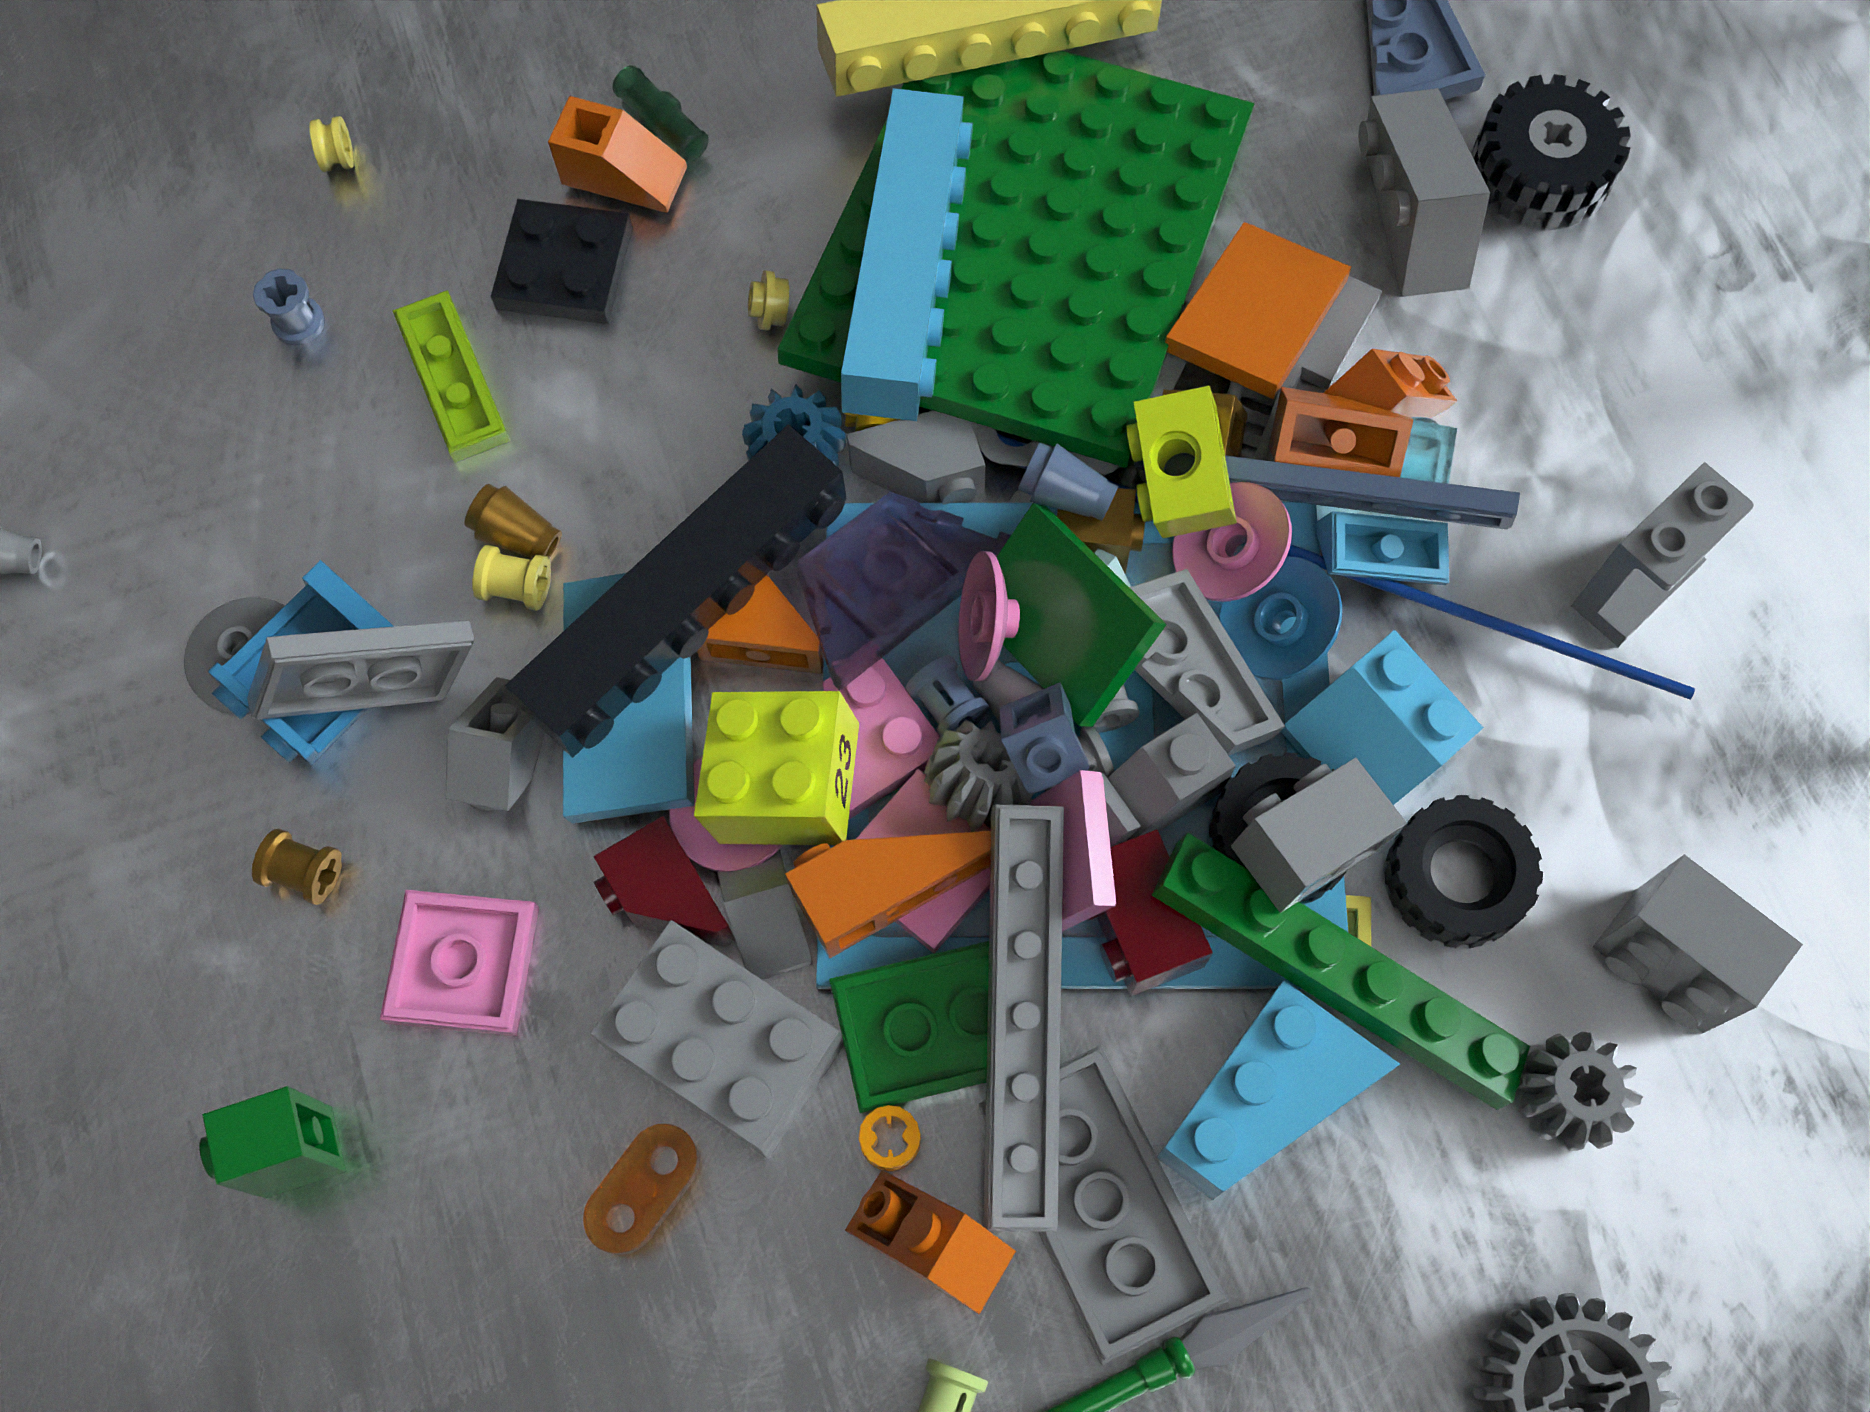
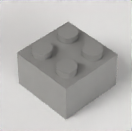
[1592,854,1803,1033]

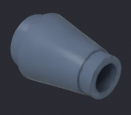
[1018,443,1118,521]

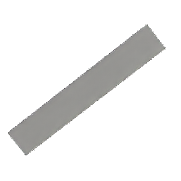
[984,805,1064,1231]

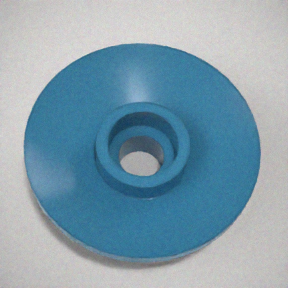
[1219,556,1342,680]

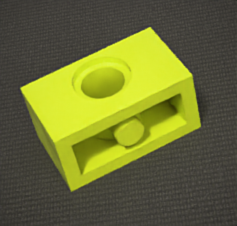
[1127,386,1237,539]

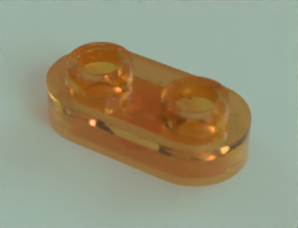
[583,1124,700,1255]

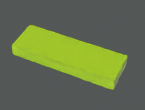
[393,290,510,463]

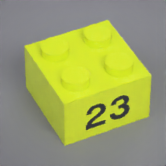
[694,691,859,845]

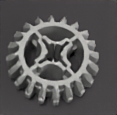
[1473,1293,1680,1412]

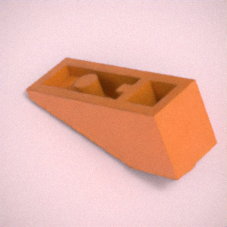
[785,831,991,959]

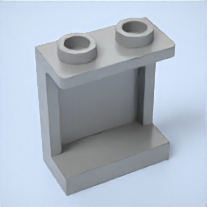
[1571,462,1754,647]

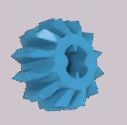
[742,384,846,466]

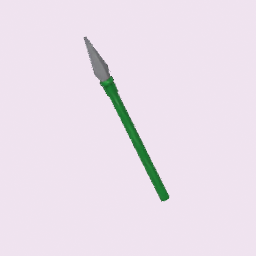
[1042,1287,1312,1412]

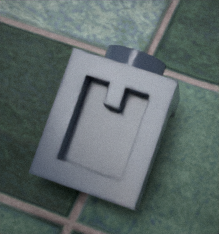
[1000,682,1089,794]

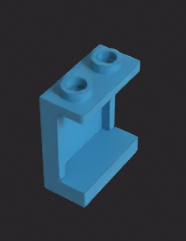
[207,560,394,766]

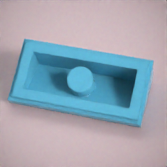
[1316,511,1449,585]

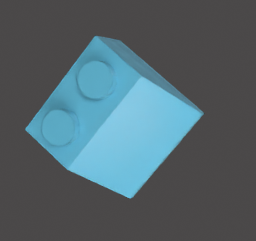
[1280,630,1484,805]

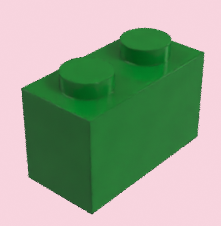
[199,1086,347,1199]

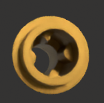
[464,484,562,559]

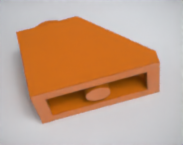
[1269,387,1414,477]
[697,575,824,674]

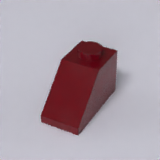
[593,816,736,947]

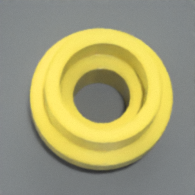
[748,270,789,331]

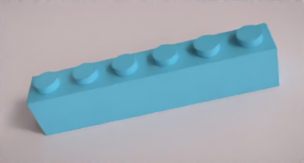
[841,88,973,421]

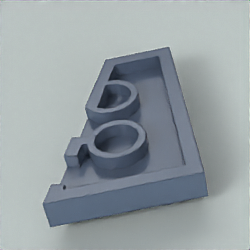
[1367,0,1486,100]

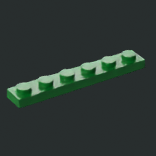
[1152,832,1530,1110]

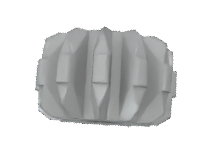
[924,720,1033,832]
[1518,1031,1644,1152]

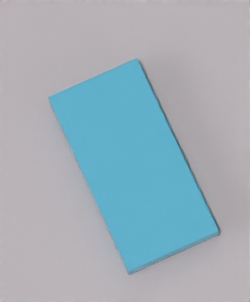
[563,573,694,824]

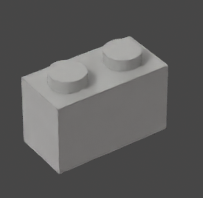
[1231,758,1407,913]

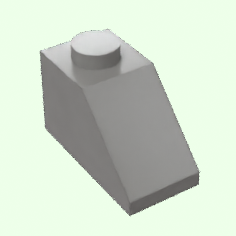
[846,410,986,505]
[445,677,546,812]
[1108,713,1236,841]

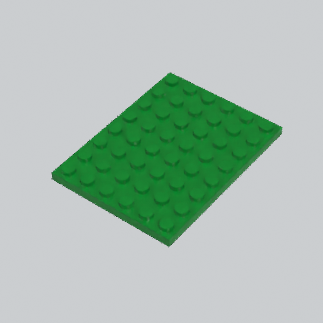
[777,50,1255,468]

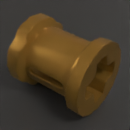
[251,828,342,905]

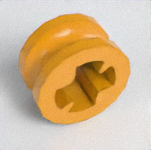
[859,1105,921,1172]

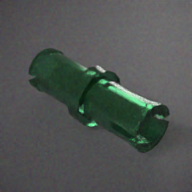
[612,65,709,163]

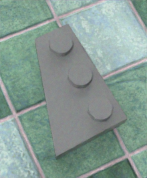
[1129,569,1285,756]

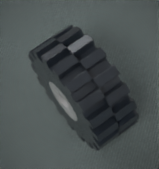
[1471,74,1631,229]

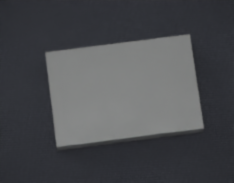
[247,620,475,720]

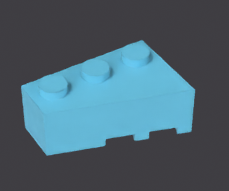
[1157,980,1400,1200]

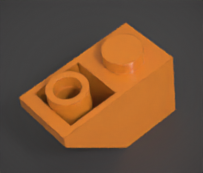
[548,96,687,213]
[1324,349,1457,428]
[845,1170,1016,1315]

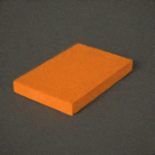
[1165,222,1351,399]

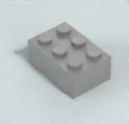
[590,920,844,1159]

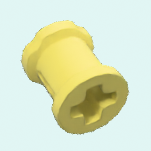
[472,545,551,611]

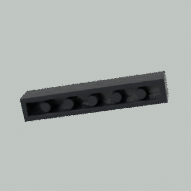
[505,424,847,758]

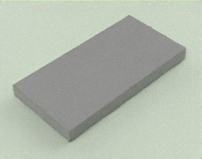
[979,1045,1229,1365]

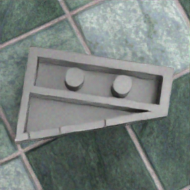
[1358,88,1490,297]

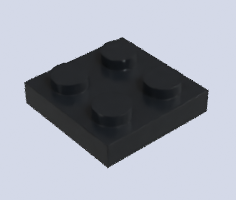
[491,199,633,324]

